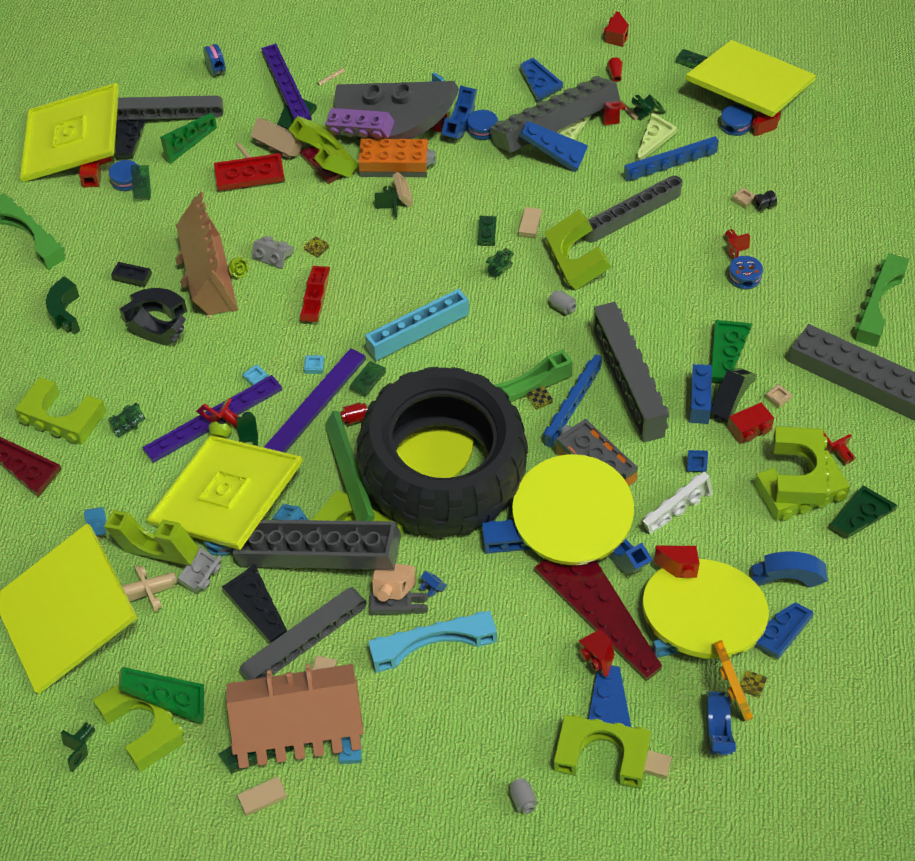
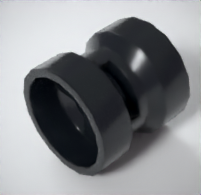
[753,190,777,212]

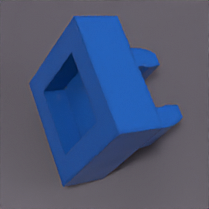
[687,450,708,471]
[420,571,448,597]

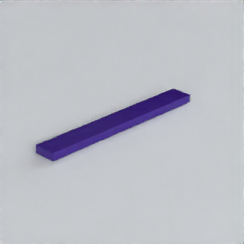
[261,43,312,121]
[264,348,366,453]
[142,375,282,463]

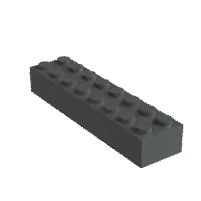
[489,76,620,152]
[593,302,669,443]
[788,324,915,421]
[232,520,401,570]

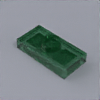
[131,165,151,200]
[350,361,386,397]

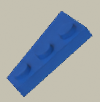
[520,58,563,101]
[754,602,813,659]
[589,665,631,727]

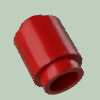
[340,402,367,425]

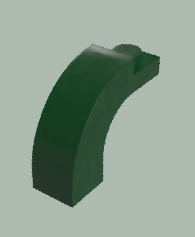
[46,276,80,335]

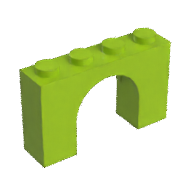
[289,116,359,178]
[544,209,612,290]
[15,377,107,445]
[773,427,830,505]
[754,450,850,521]
[312,490,403,570]
[104,510,199,566]
[93,684,185,772]
[554,715,651,788]

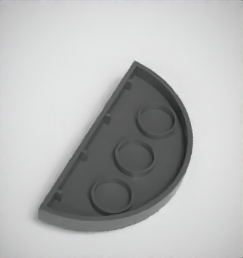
[334,81,459,141]

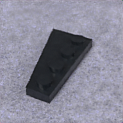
[116,119,147,158]
[222,564,287,644]

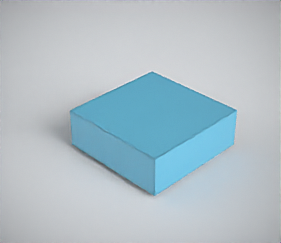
[304,355,325,374]
[242,364,268,386]

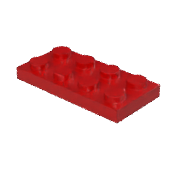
[214,153,285,191]

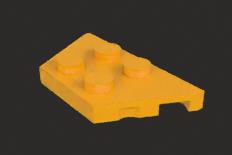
[714,640,753,721]

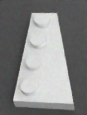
[643,472,713,534]

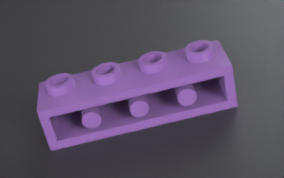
[325,108,395,139]

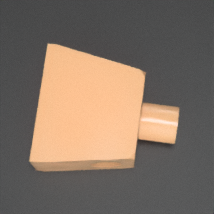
[372,564,416,601]

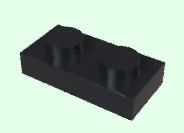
[111,262,152,286]

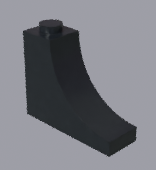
[711,368,757,421]

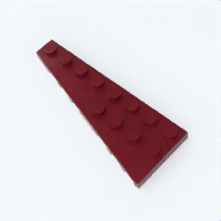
[534,559,662,682]

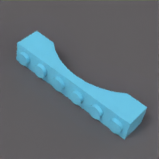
[368,611,497,673]

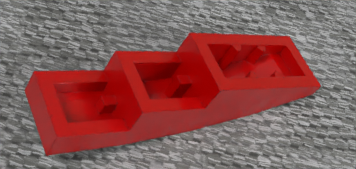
[300,266,330,322]

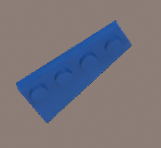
[519,121,588,172]

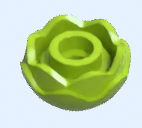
[228,257,249,279]
[209,422,232,438]

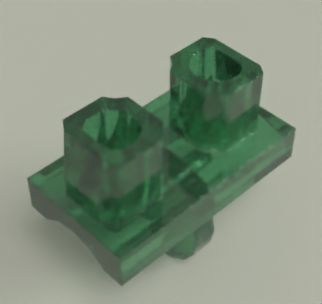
[486,248,514,277]
[108,403,146,438]

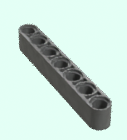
[117,95,224,120]
[584,176,682,243]
[239,587,367,680]

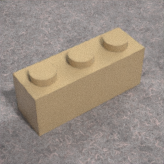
[251,118,304,158]

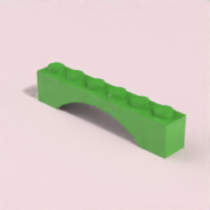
[0,193,66,270]
[854,253,909,347]
[493,349,573,402]

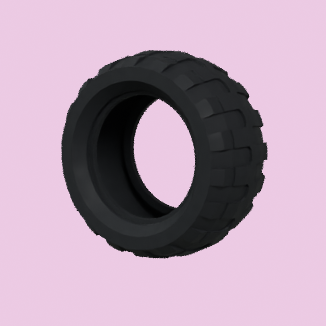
[357,367,528,537]

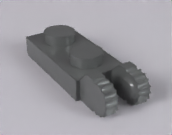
[370,592,428,615]

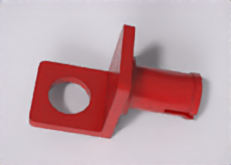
[601,101,626,125]
[724,229,750,260]
[196,398,239,428]
[820,428,856,465]

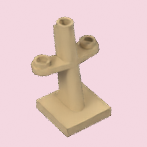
[122,565,177,612]

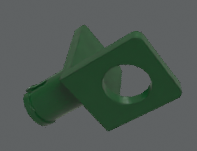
[631,94,666,120]
[374,185,398,218]
[236,412,259,446]
[61,722,95,772]

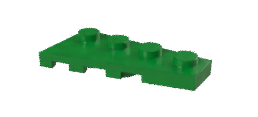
[160,113,217,164]
[711,320,752,382]
[118,667,204,724]

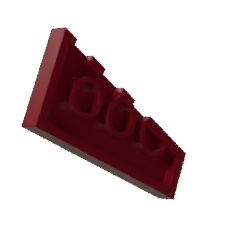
[0,437,61,497]

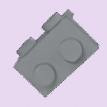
[252,236,295,268]
[176,547,222,594]

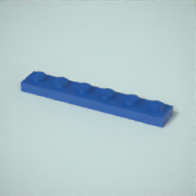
[624,136,719,182]
[543,354,602,448]

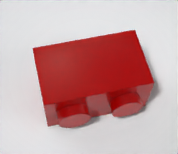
[727,402,774,444]

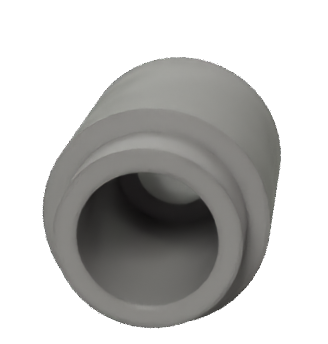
[549,290,577,315]
[510,778,538,814]

